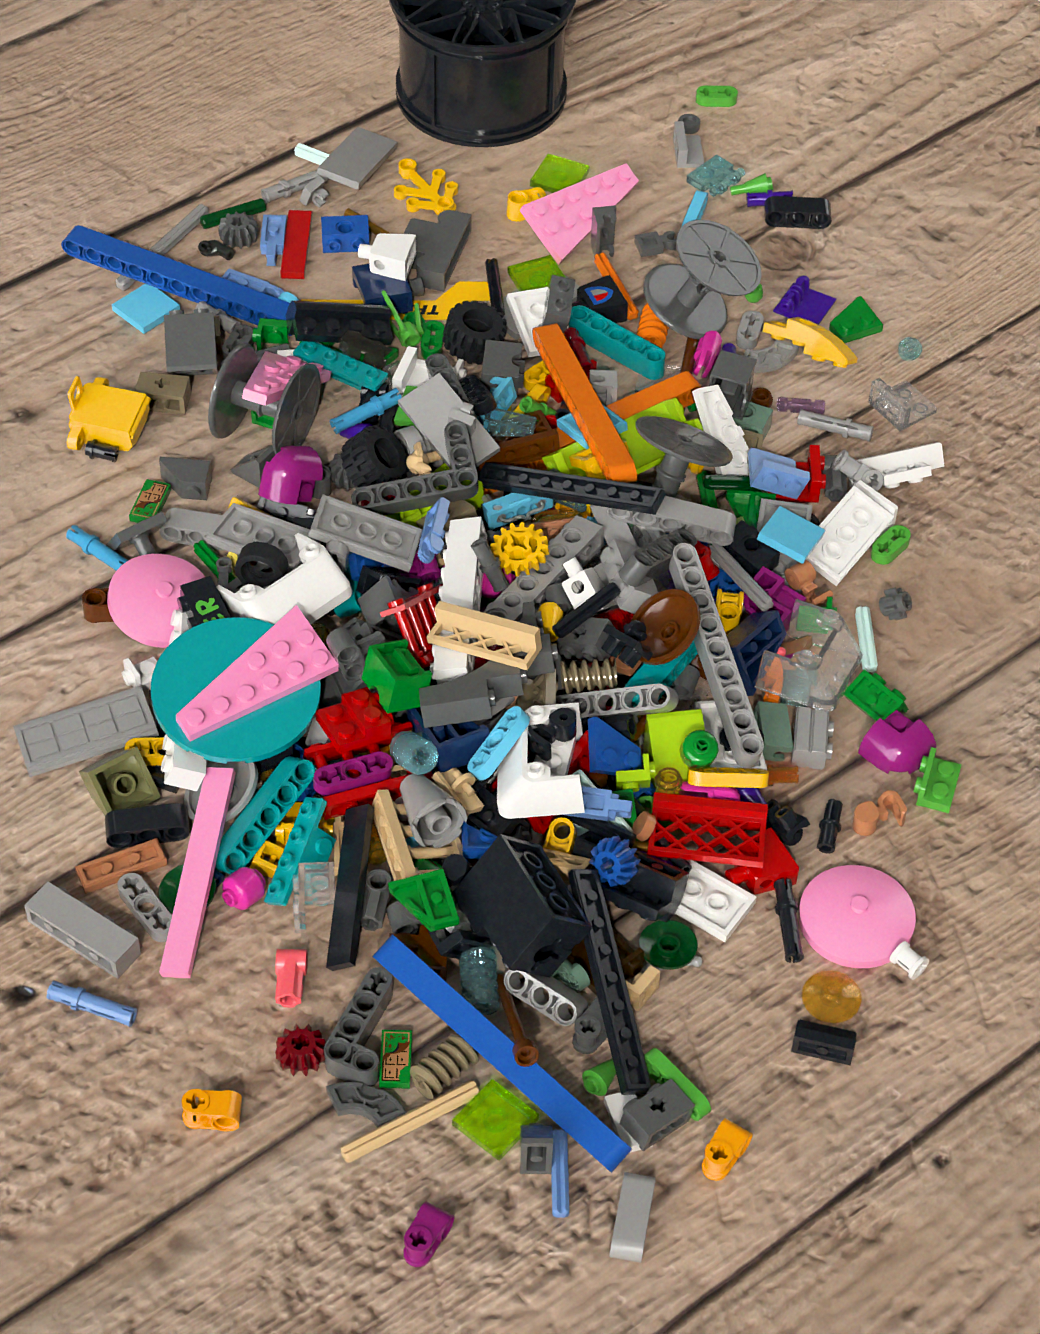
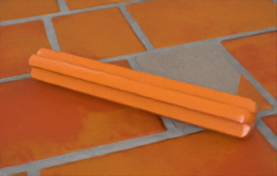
[594,252,639,321]

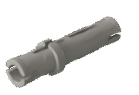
[261,170,328,203]
[797,409,874,442]

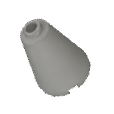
[400,773,467,848]

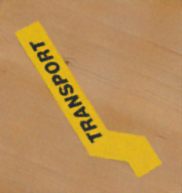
[301,281,490,320]

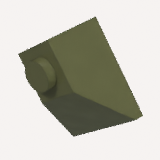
[79,747,161,815]

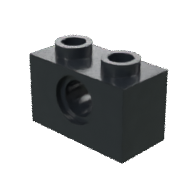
[723,520,780,578]

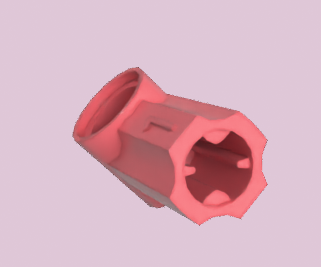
[275,949,308,1008]

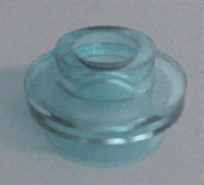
[898,337,922,361]

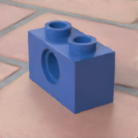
[321,215,369,253]

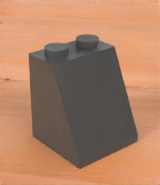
[164,309,218,376]

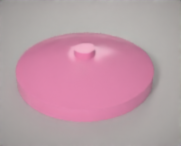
[107,554,205,648]
[798,865,916,968]

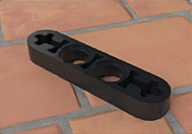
[459,375,497,416]

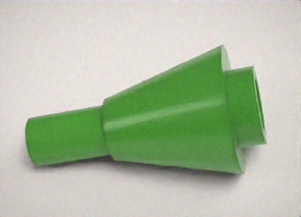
[730,173,773,196]
[582,1058,616,1096]

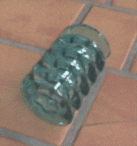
[390,731,438,775]
[459,947,500,1016]

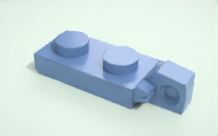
[260,215,287,266]
[562,786,633,821]

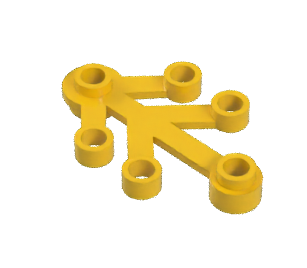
[394,158,458,215]

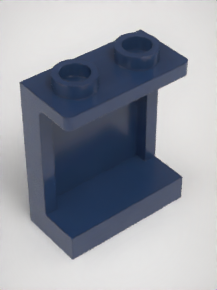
[352,263,413,315]

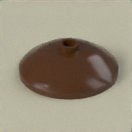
[631,589,701,665]

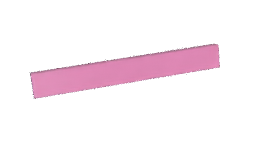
[159,767,236,978]

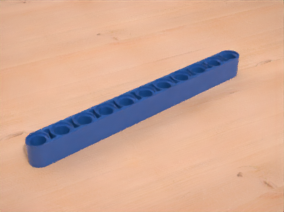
[61,225,292,336]
[372,934,632,1173]

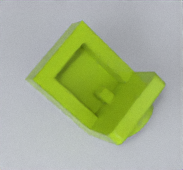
[615,753,656,792]

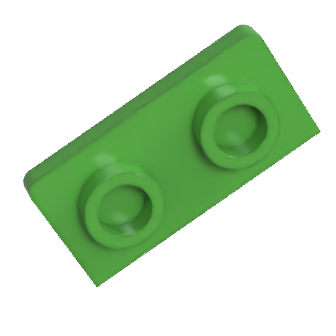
[913,747,962,813]

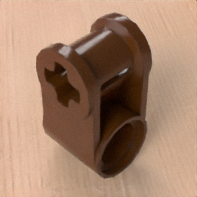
[82,588,114,623]

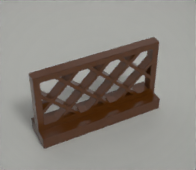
[476,410,560,474]

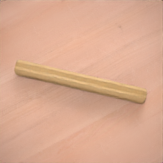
[340,1080,480,1163]

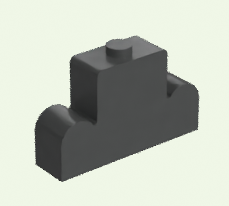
[404,210,472,292]

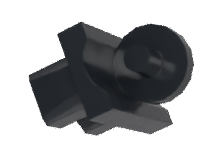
[601,620,653,669]
[766,799,810,846]

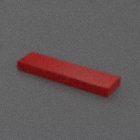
[280,210,312,279]

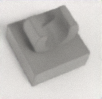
[299,175,329,208]
[448,402,476,436]

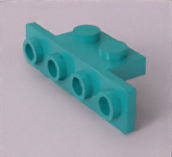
[293,341,388,391]
[264,797,336,906]

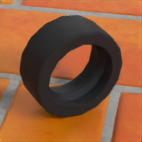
[234,542,289,588]

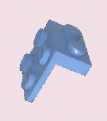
[748,448,810,499]

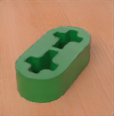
[421,320,444,360]

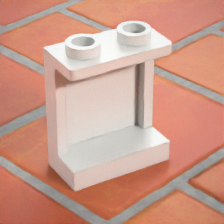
[392,346,467,396]

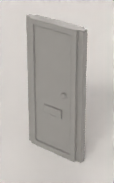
[13,686,159,777]

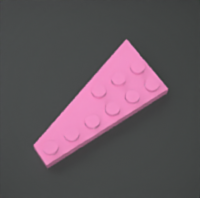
[520,163,639,265]
[242,351,331,405]
[176,605,339,742]

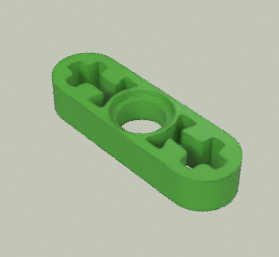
[644,1048,711,1121]

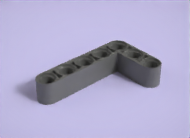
[351,420,478,516]

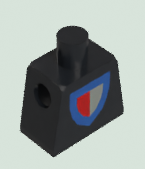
[572,275,628,323]

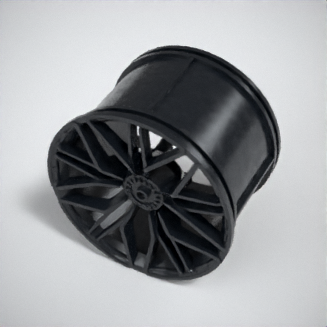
[389,0,576,147]

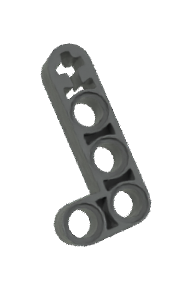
[324,967,393,1087]

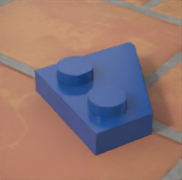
[588,717,642,775]

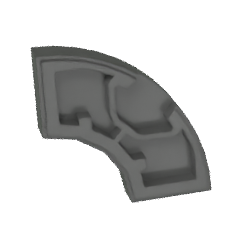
[326,1082,407,1128]

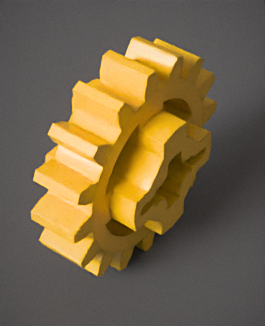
[490,522,549,577]

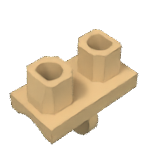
[432,768,484,817]

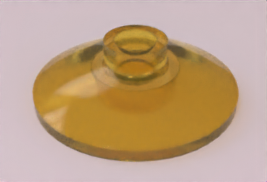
[802,971,862,1023]

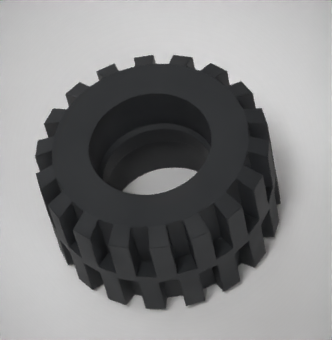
[442,301,507,365]
[341,425,409,488]

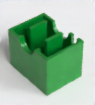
[362,639,432,714]

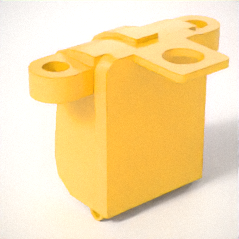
[67,376,151,451]

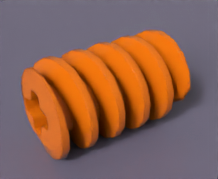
[636,303,669,349]

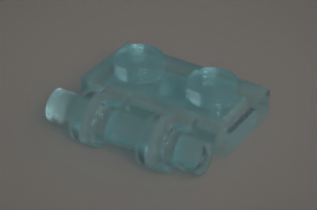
[686,155,745,197]

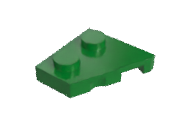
[726,490,776,529]
[388,869,459,932]

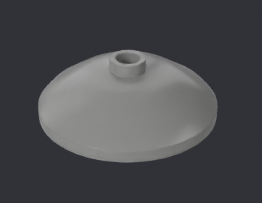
[184,760,258,822]

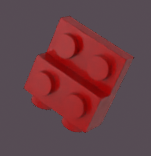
[316,687,394,754]

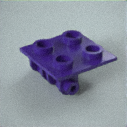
[773,275,836,325]

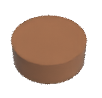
[632,811,656,841]

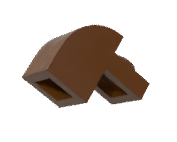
[389,925,447,982]

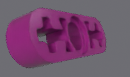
[313,752,393,796]

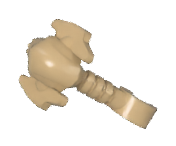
[406,442,443,476]

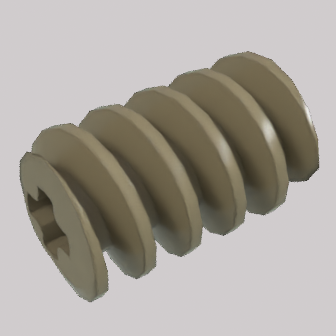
[560,658,617,694]
[410,1035,479,1100]

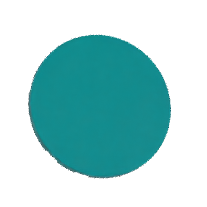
[151,617,321,764]

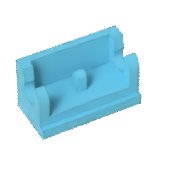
[476,377,517,424]

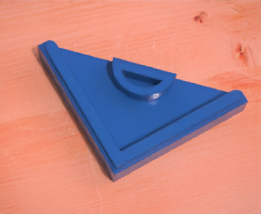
[461,821,497,859]

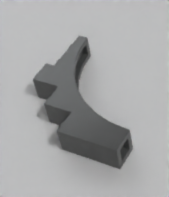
[419,601,559,728]

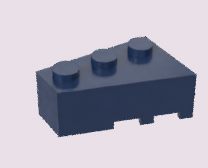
[711,610,787,696]
[406,707,490,772]

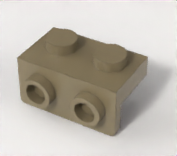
[515,668,558,711]

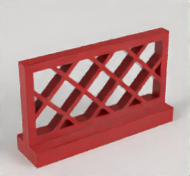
[647,792,768,868]

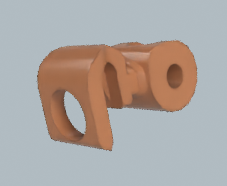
[785,560,833,606]
[852,790,907,836]

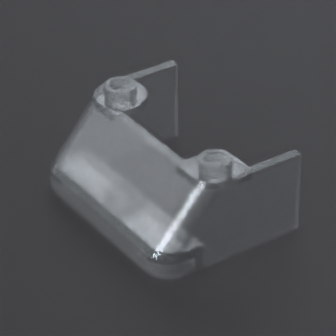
[755,599,863,712]

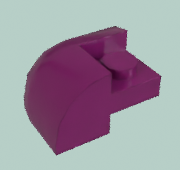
[258,446,323,505]
[743,566,807,632]
[858,710,936,774]

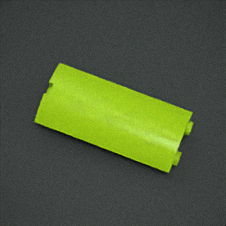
[542,398,704,480]

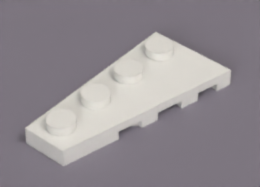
[692,384,750,476]

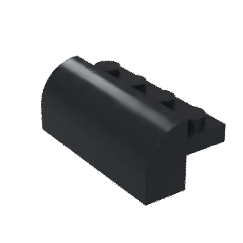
[286,301,393,345]
[572,830,689,923]

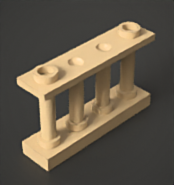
[372,790,467,887]

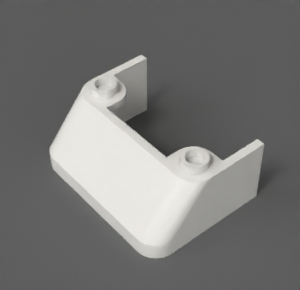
[216,533,352,625]
[497,702,585,819]

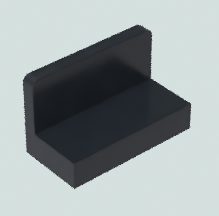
[356,565,421,594]
[427,928,493,962]
[791,1019,857,1066]

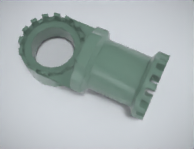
[551,959,590,993]

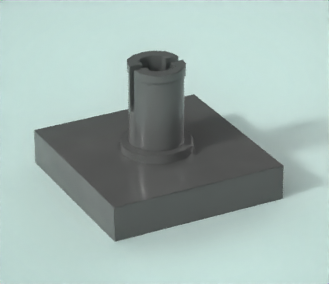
[106,512,167,556]

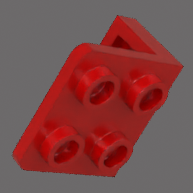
[767,445,826,503]

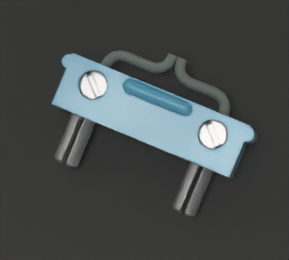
[482,493,554,530]

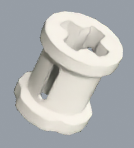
[889,941,929,980]

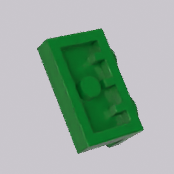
[843,669,909,722]

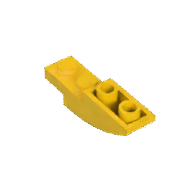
[763,317,858,368]

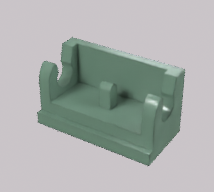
[753,701,794,761]

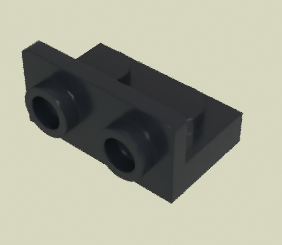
[467,787,531,837]

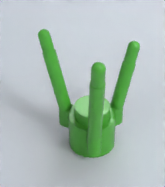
[381,290,424,347]

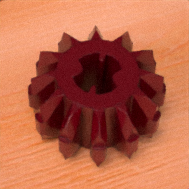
[275,1023,326,1077]

